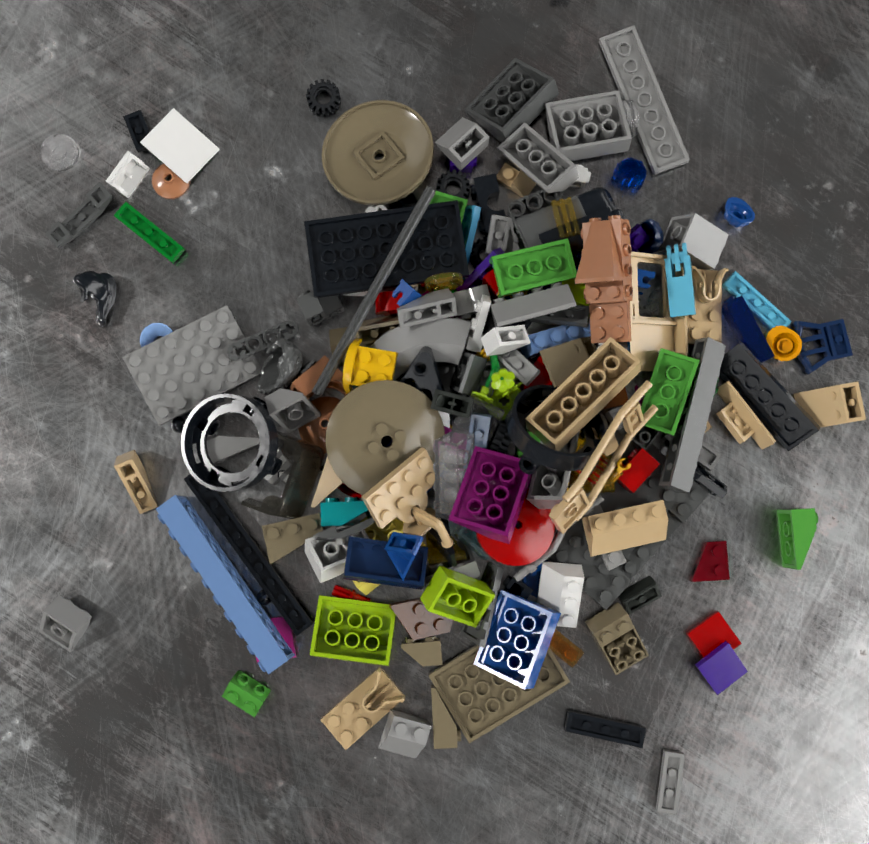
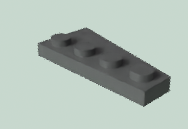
[460,561,504,648]

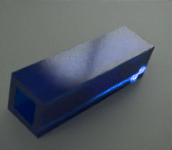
[722,295,774,363]

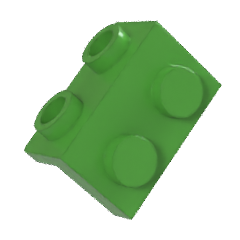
[222,670,271,717]

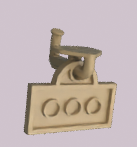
[361,447,453,548]

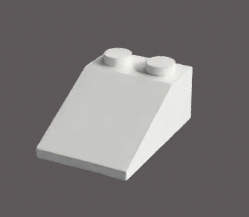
[304,520,369,583]

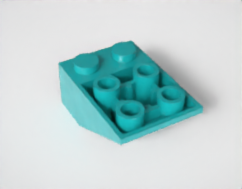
[320,497,368,526]

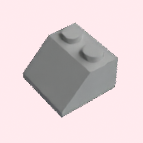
[264,388,321,434]
[39,595,92,652]
[378,709,432,758]

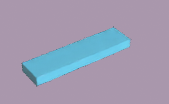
[722,271,792,330]

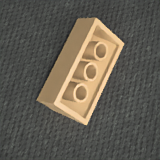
[581,500,668,557]

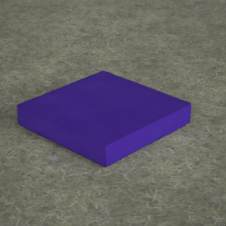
[695,641,748,695]

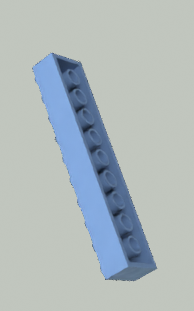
[156,495,295,675]

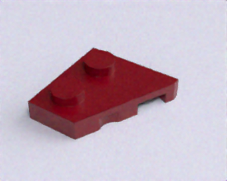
[690,541,730,582]

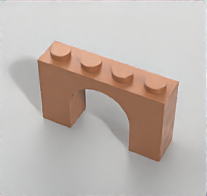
[290,355,353,399]

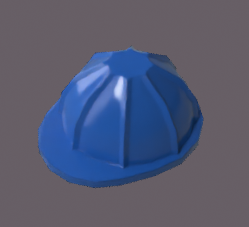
[724,197,755,228]

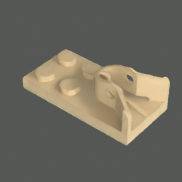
[687,266,729,345]
[320,667,405,750]

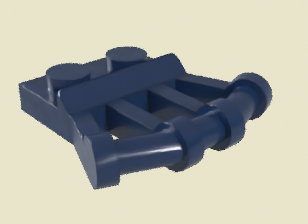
[793,319,853,375]

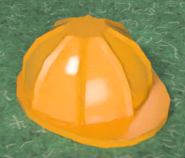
[766,326,802,361]

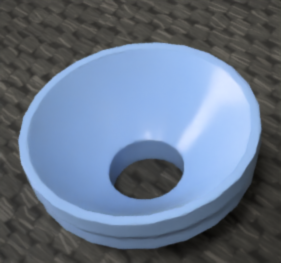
[140,323,173,347]

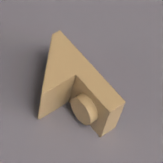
[496,163,536,197]

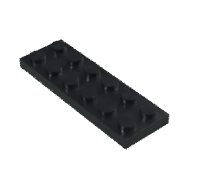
[719,341,821,451]

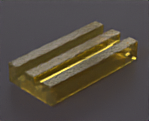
[551,197,580,239]

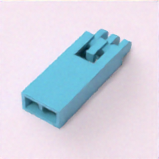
[664,243,696,318]

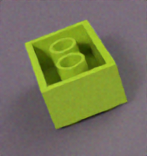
[420,565,495,628]

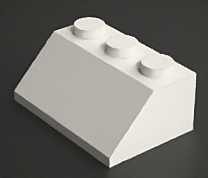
[537,562,584,628]

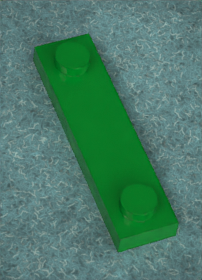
[114,202,185,264]

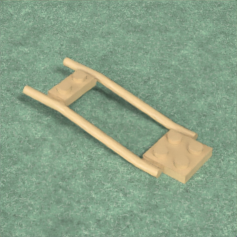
[549,380,658,534]

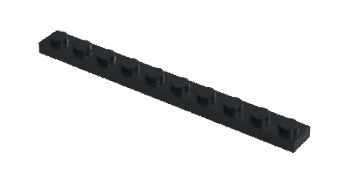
[184,474,314,636]

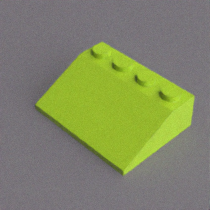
[310,595,396,667]

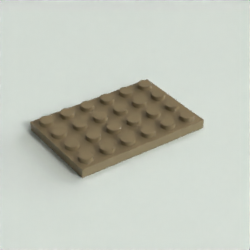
[428,645,570,743]

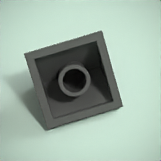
[449,351,488,395]

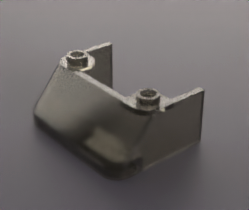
[241,431,325,519]

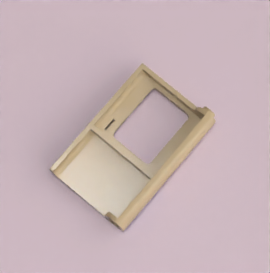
[627,252,688,372]

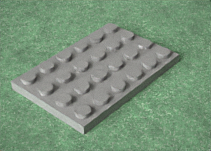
[122,305,262,426]

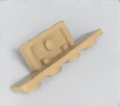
[716,381,776,449]

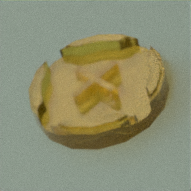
[424,272,464,292]

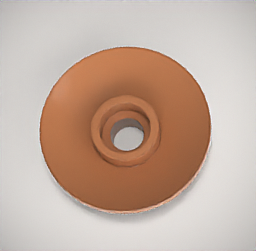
[152,164,190,199]

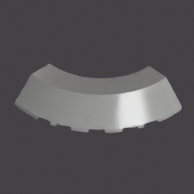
[368,317,472,381]

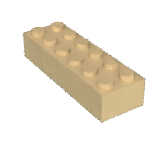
[525,337,641,451]

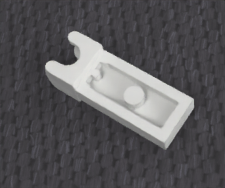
[466,294,491,352]

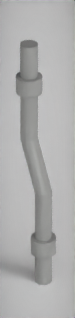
[513,494,604,582]

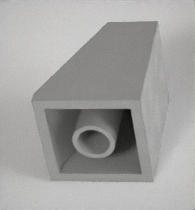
[658,213,728,270]

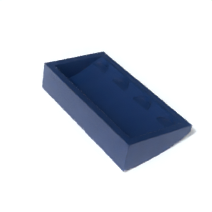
[343,536,428,590]

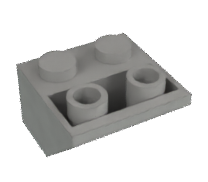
[435,117,490,171]

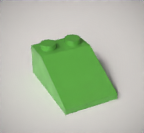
[777,508,818,570]

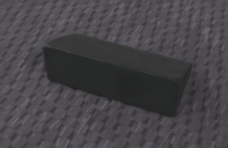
[618,576,662,615]

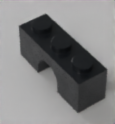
[470,173,506,237]

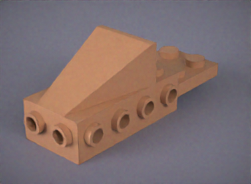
[575,215,633,343]

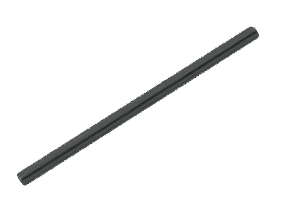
[312,186,436,396]

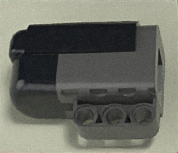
[507,187,626,263]

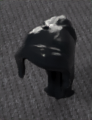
[73,271,116,327]

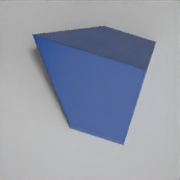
[384,532,424,581]

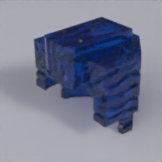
[611,157,647,192]

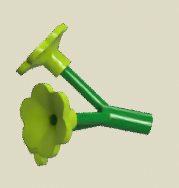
[471,355,523,404]

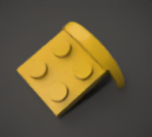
[343,338,398,394]

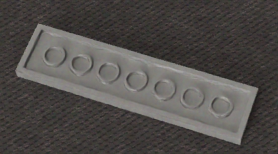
[599,26,690,175]

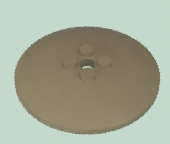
[322,100,434,205]
[325,380,445,495]

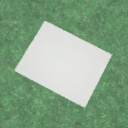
[140,108,220,183]

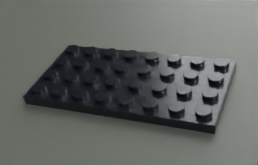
[304,200,469,298]

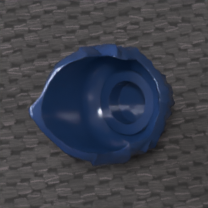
[638,219,664,254]

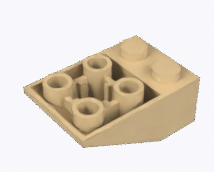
[793,382,866,428]

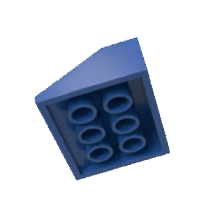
[474,590,561,690]

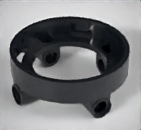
[505,385,608,476]
[181,394,282,492]

